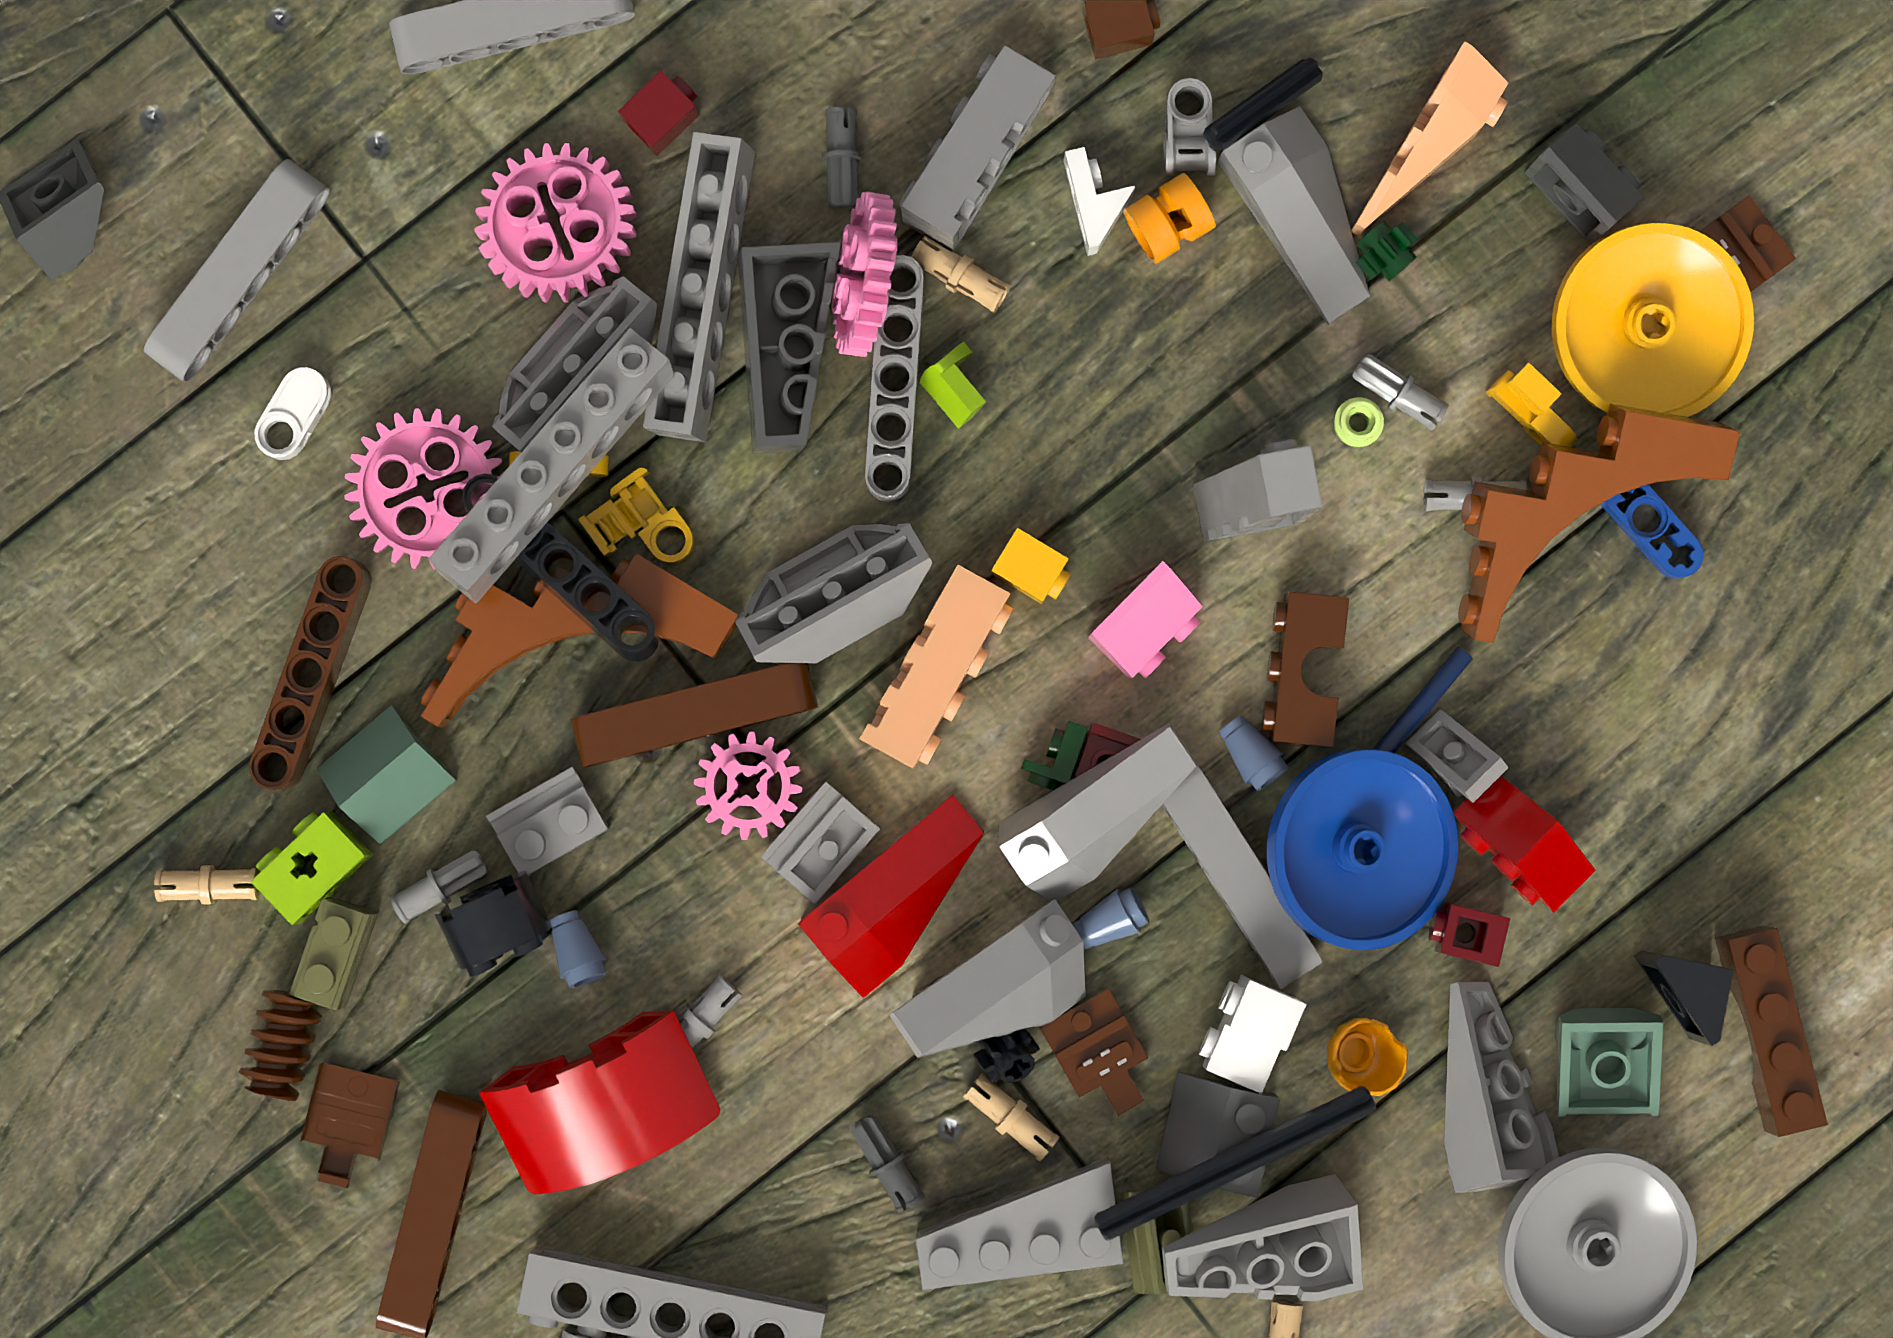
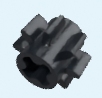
[973,1028,1040,1083]

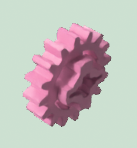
[694,732,803,840]

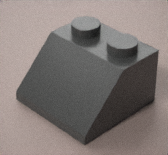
[1524,124,1644,245]
[1156,1071,1280,1198]

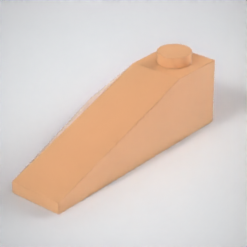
[1351,41,1509,237]

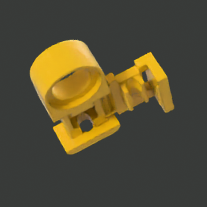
[1486,362,1578,447]
[578,468,695,564]

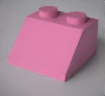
[1088,561,1203,679]

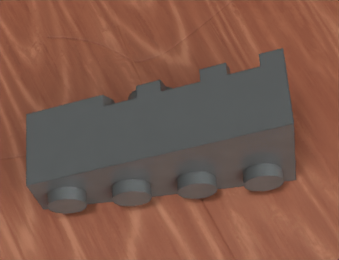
[738,242,841,454]

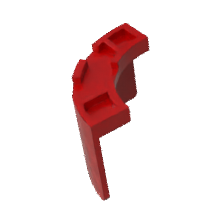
[479,1011,721,1194]

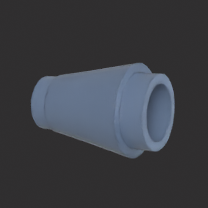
[1219,715,1289,791]
[1072,887,1150,950]
[550,910,607,988]

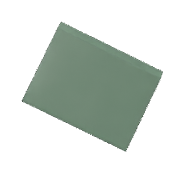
[316,705,457,844]

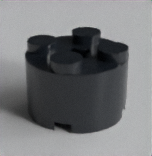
[434,870,551,977]

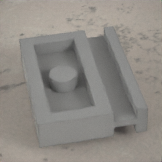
[486,767,610,876]
[761,782,881,904]

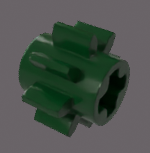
[1355,220,1418,282]

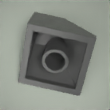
[0,138,104,280]

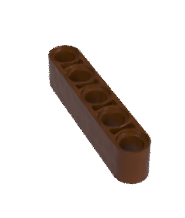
[249,556,372,790]
[570,663,818,768]
[376,1090,487,1338]

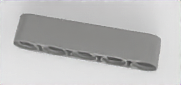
[389,0,635,74]
[143,159,330,383]
[865,255,924,502]
[1162,763,1322,990]

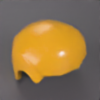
[1327,1018,1408,1096]

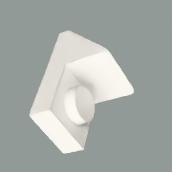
[1064,147,1135,256]

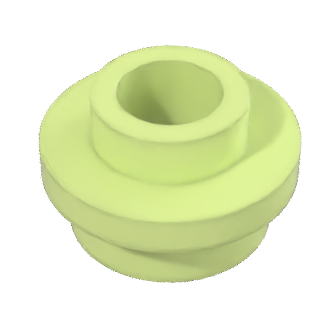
[1334,397,1384,447]

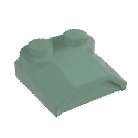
[1554,1008,1663,1117]

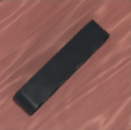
[462,474,659,662]

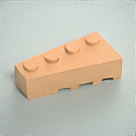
[859,565,1014,769]

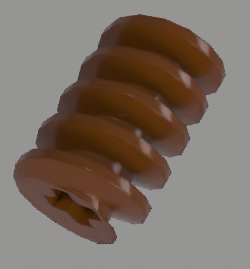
[239,990,322,1101]

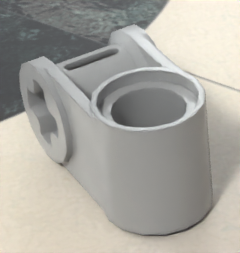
[1163,78,1216,177]

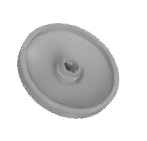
[1498,1148,1697,1338]

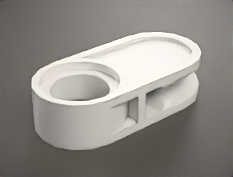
[254,367,332,460]

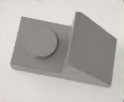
[1405,709,1509,803]

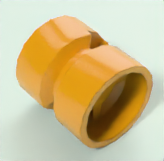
[1123,173,1216,264]

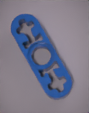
[1600,484,1704,579]

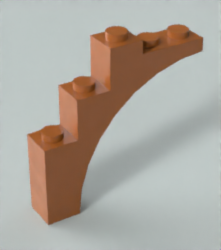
[1458,403,1740,643]
[420,553,739,728]

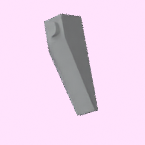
[999,723,1197,901]
[1162,1174,1363,1301]

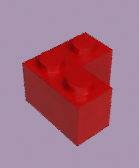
[1453,776,1596,913]

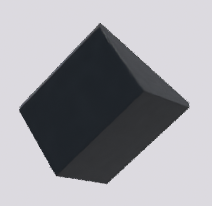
[1634,951,1734,1046]

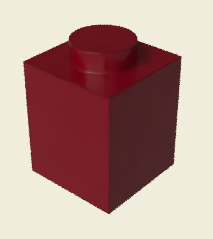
[618,70,699,156]

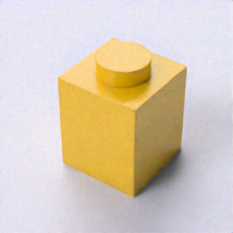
[991,528,1071,604]

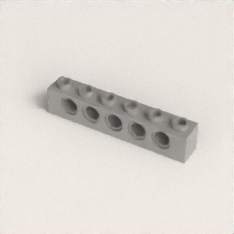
[643,132,756,443]
[429,328,674,604]
[517,1246,828,1338]

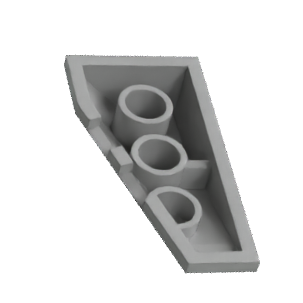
[1218,106,1370,325]
[889,899,1086,1058]
[1444,981,1559,1193]

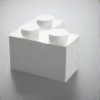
[1199,974,1306,1094]

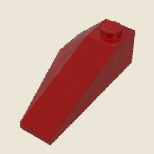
[798,795,984,998]

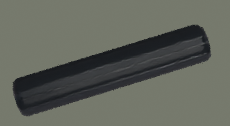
[1203,58,1323,151]

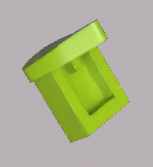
[919,342,986,429]

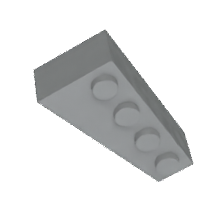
[899,45,1056,252]
[1193,439,1322,542]
[916,1156,1123,1290]

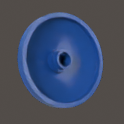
[1267,748,1458,950]

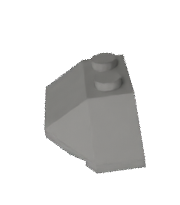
[492,276,657,452]
[735,523,932,663]

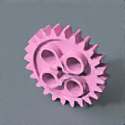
[475,143,637,303]
[831,191,897,357]
[344,408,503,570]

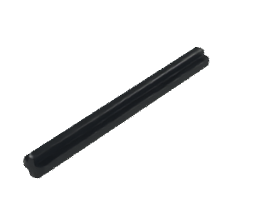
[1095,1086,1376,1240]

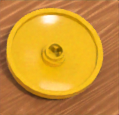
[1552,223,1754,417]

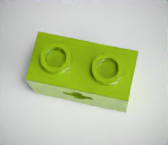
[251,812,374,925]

